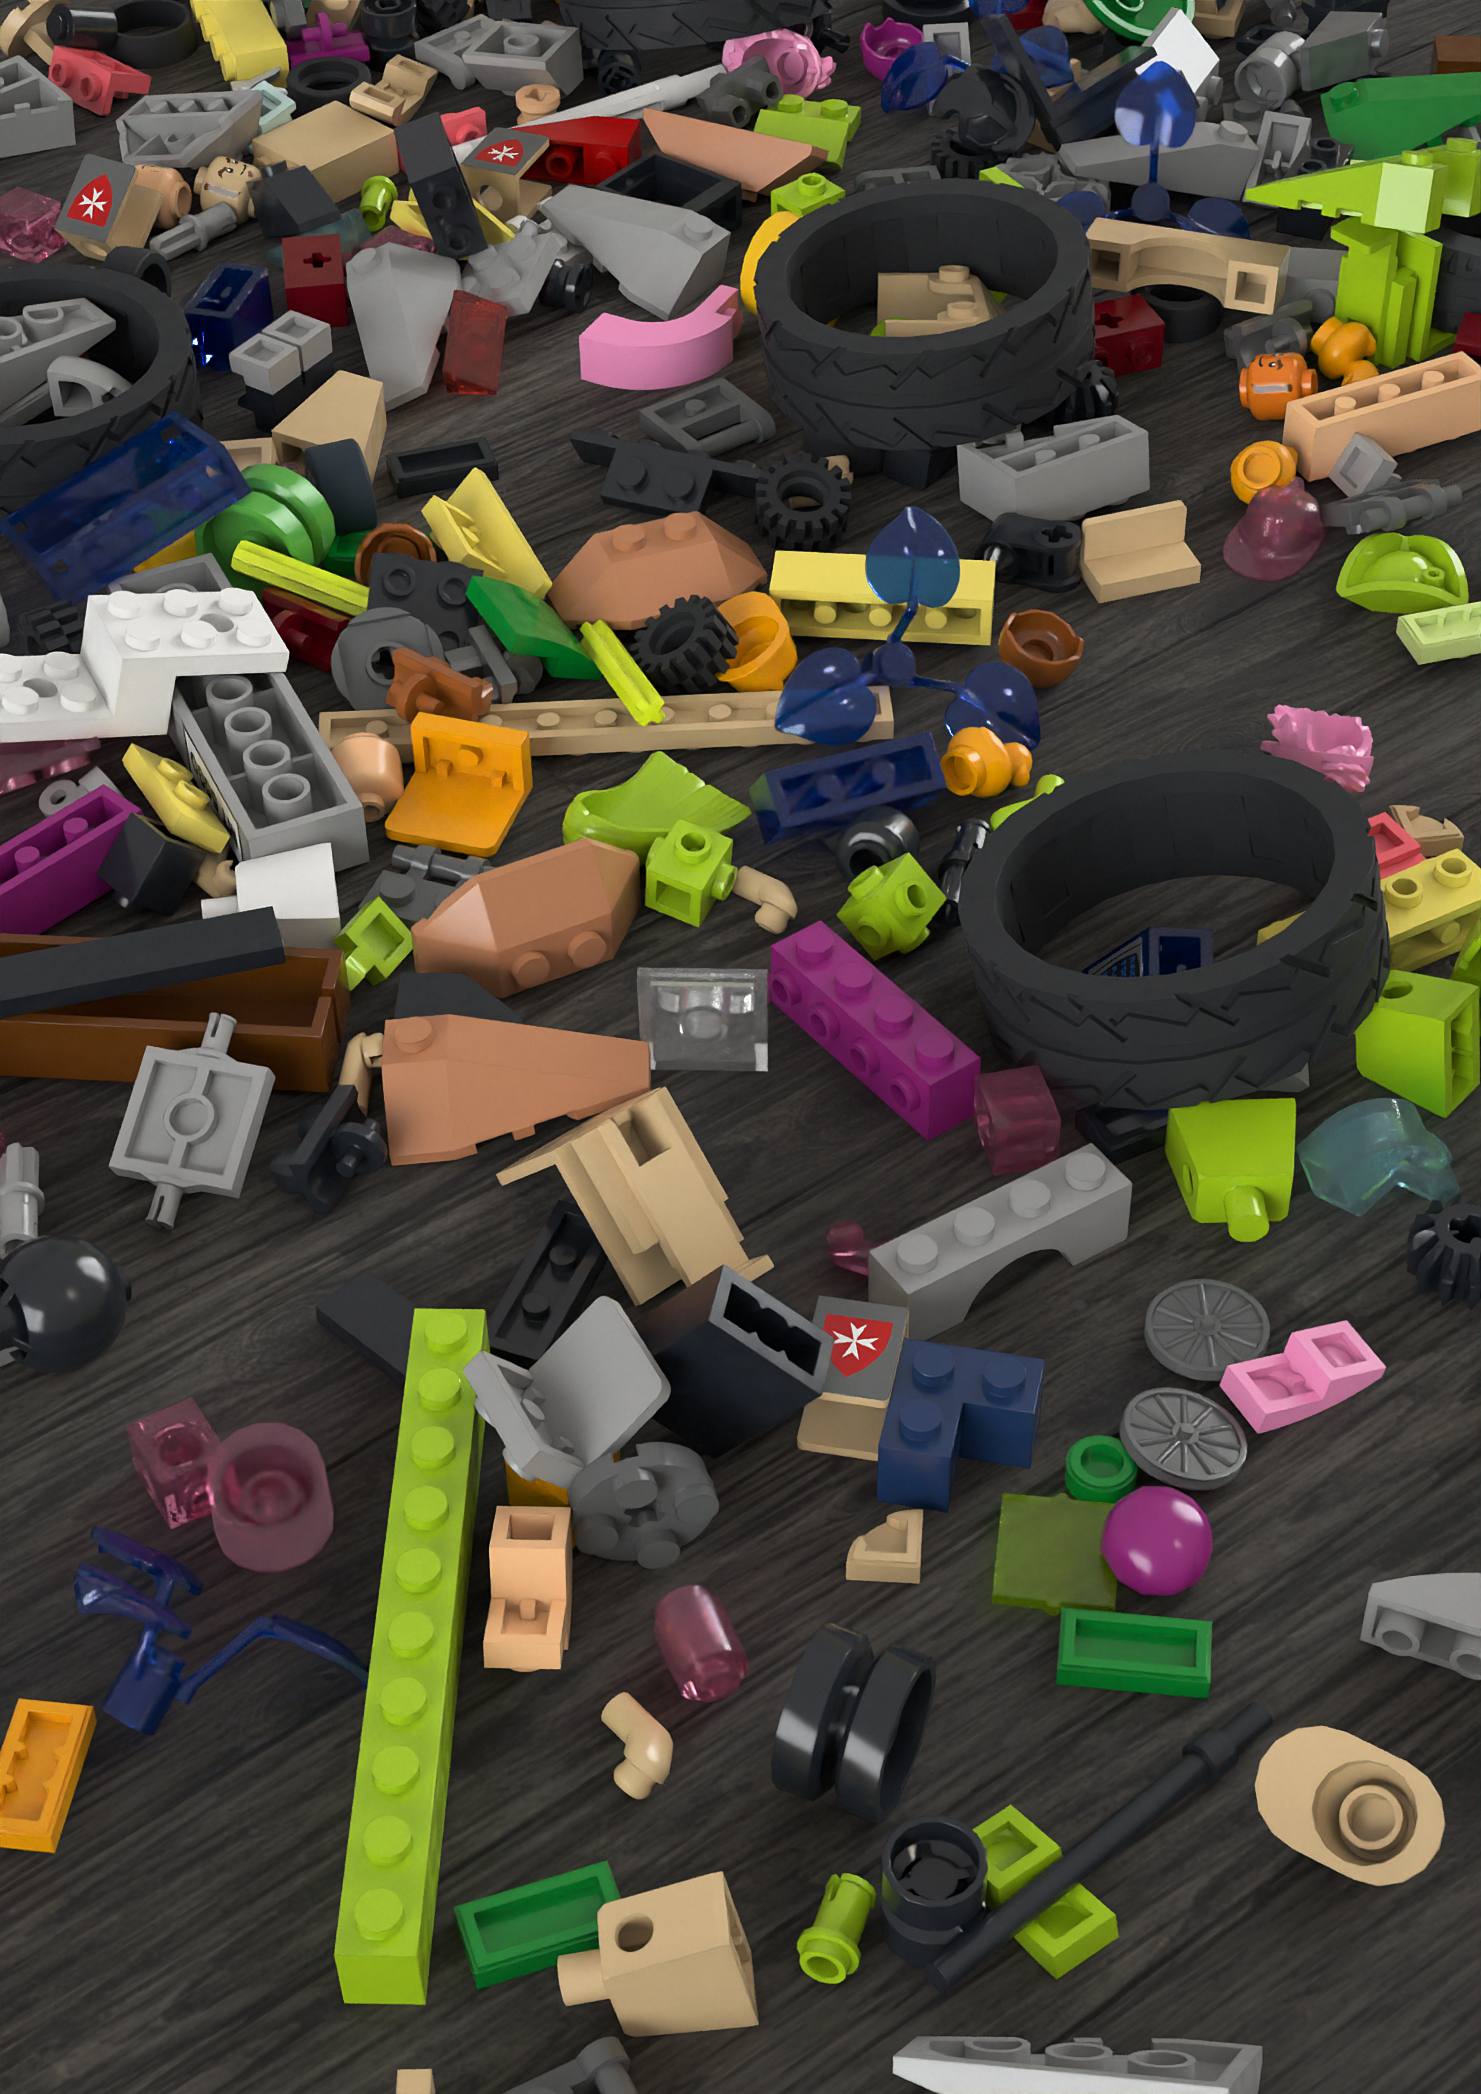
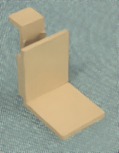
[496,1086,774,1306]

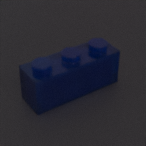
[748,731,947,845]

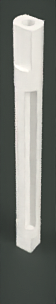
[452,64,727,165]

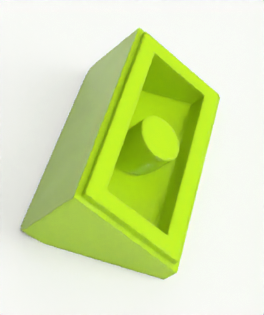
[753,109,850,170]

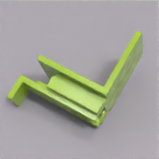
[1330,216,1457,369]

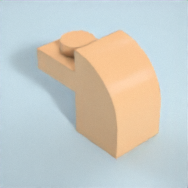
[483,1506,572,1672]

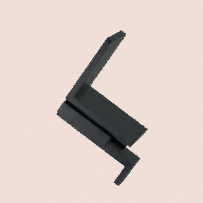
[980,14,1200,152]

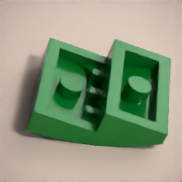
[465,575,602,681]

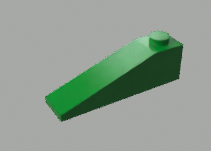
[1320,72,1481,161]

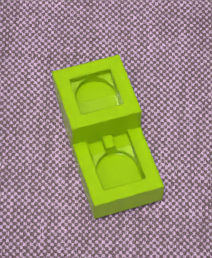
[973,1805,1119,1980]

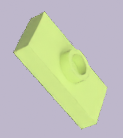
[1396,601,1481,665]

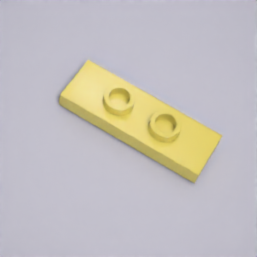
[122,743,231,853]

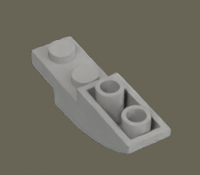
[1360,1573,1481,1680]

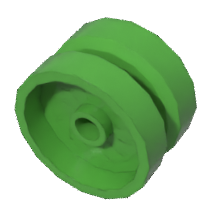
[194,463,336,606]

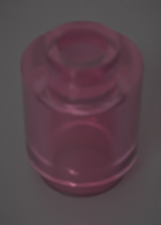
[653,1585,749,1702]

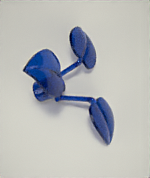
[881,0,1075,113]
[1056,61,1251,240]
[774,507,1041,751]
[73,1526,369,1735]

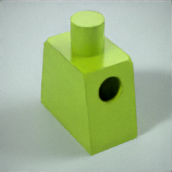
[1353,969,1480,1118]
[1165,1098,1296,1242]

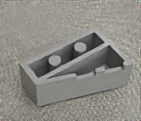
[0,55,76,158]
[957,415,1150,521]

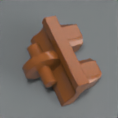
[385,647,493,724]

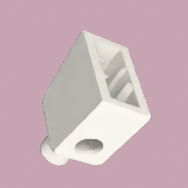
[201,842,341,950]

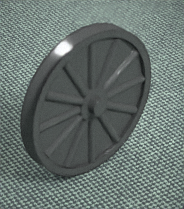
[1144,1279,1270,1381]
[1119,1387,1248,1490]

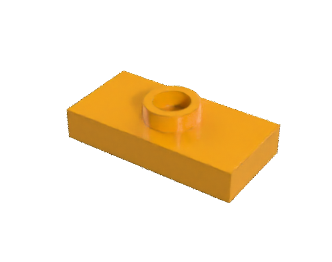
[0,1699,97,1853]

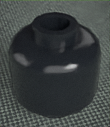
[835,806,920,884]

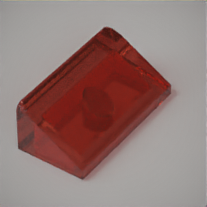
[443,290,508,395]

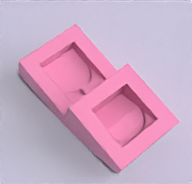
[1219,1320,1386,1434]

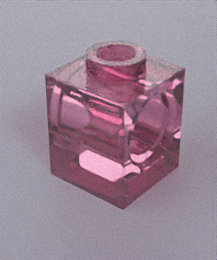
[0,187,67,264]
[973,1065,1061,1176]
[126,1397,237,1529]

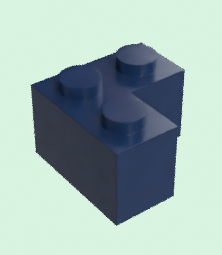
[877,1338,1045,1513]

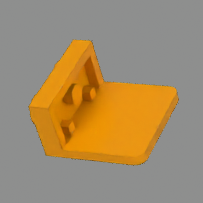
[385,712,533,857]

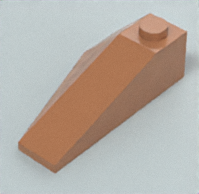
[381,1014,651,1166]

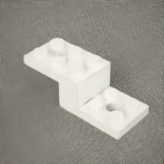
[0,588,290,743]

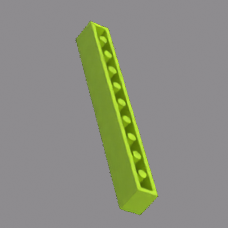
[334,1308,490,2005]

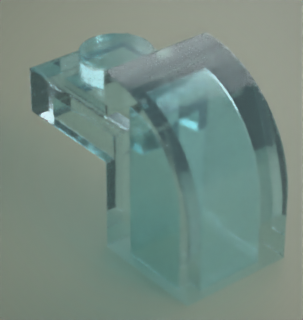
[1295,1098,1461,1217]

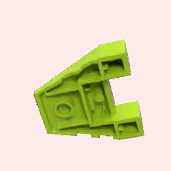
[1245,138,1481,233]

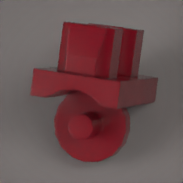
[261,586,354,673]

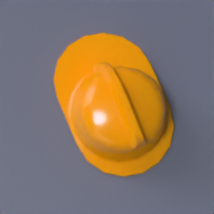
[714,591,797,693]

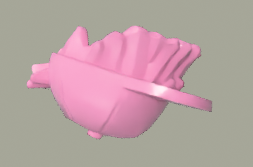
[722,28,836,99]
[1260,705,1374,795]

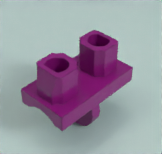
[284,12,370,69]

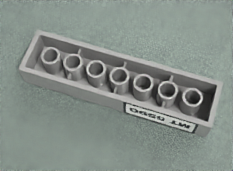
[105,552,370,873]

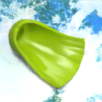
[562,751,752,868]

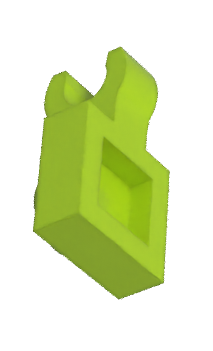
[332,896,413,992]

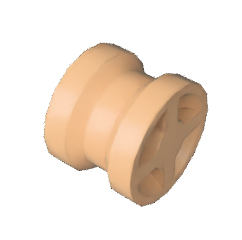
[515,84,560,125]

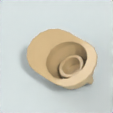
[1255,1726,1445,1886]

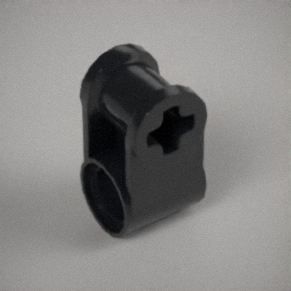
[974,513,1082,593]

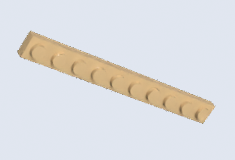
[319,686,894,764]

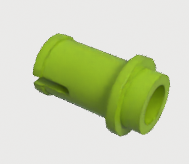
[355,176,398,232]
[797,1873,877,1984]

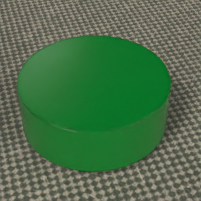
[1065,1435,1138,1507]

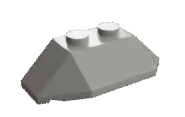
[116,90,263,169]

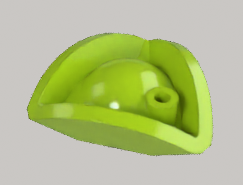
[1336,532,1469,614]

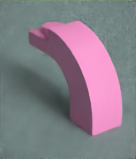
[579,284,743,390]

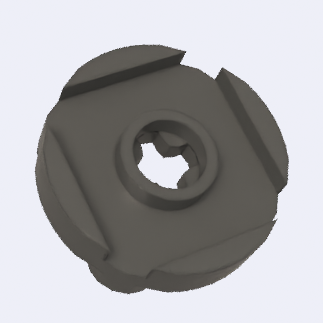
[331,607,445,711]
[567,1442,719,1569]

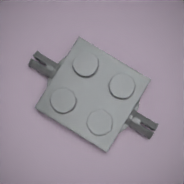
[447,219,561,347]
[108,1012,276,1230]

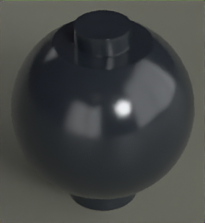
[0,1234,132,1373]

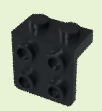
[365,552,484,667]

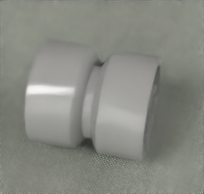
[1234,31,1305,111]

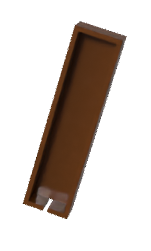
[0,933,351,1093]

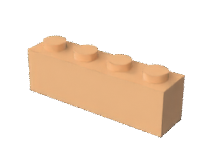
[1282,351,1481,482]

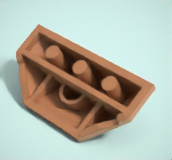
[642,107,829,203]
[546,511,767,630]
[411,838,641,998]

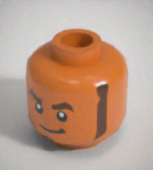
[1239,352,1318,420]

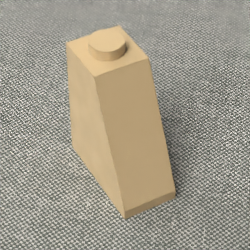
[271,370,387,483]

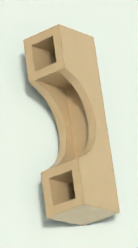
[1086,217,1291,315]

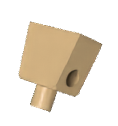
[557,1871,759,2037]

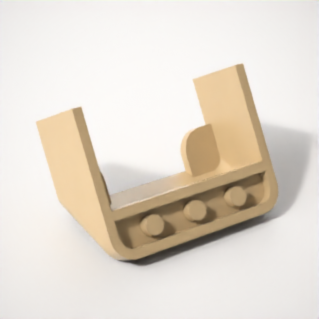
[877,265,1006,337]

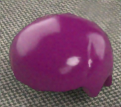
[860,17,922,83]
[1100,1486,1213,1596]

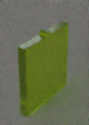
[992,1493,1117,1616]

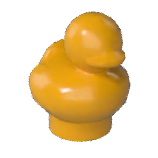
[1309,316,1379,386]
[1230,440,1298,506]
[940,726,1032,798]

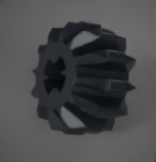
[1036,360,1119,431]
[1405,1194,1481,1310]

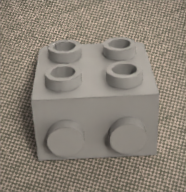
[462,1296,671,1491]

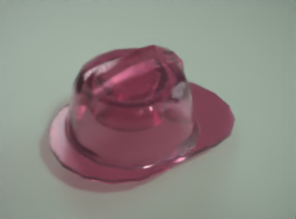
[1222,477,1327,581]
[207,1423,334,1573]

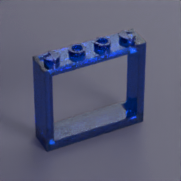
[0,410,252,607]

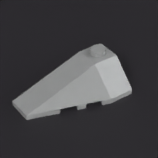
[541,184,731,321]
[346,242,462,412]
[893,2036,1262,2094]

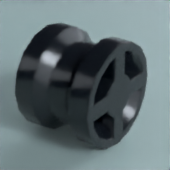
[538,258,593,313]

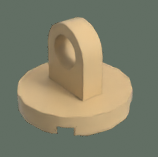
[0,0,71,65]

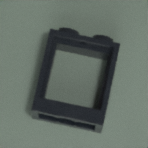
[393,111,488,261]
[594,149,742,232]

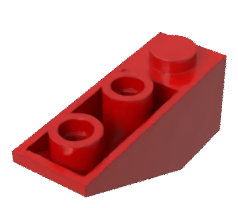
[510,116,642,185]

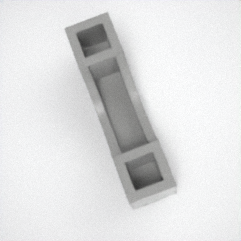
[868,1143,1132,1341]

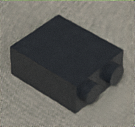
[633,1264,835,1459]

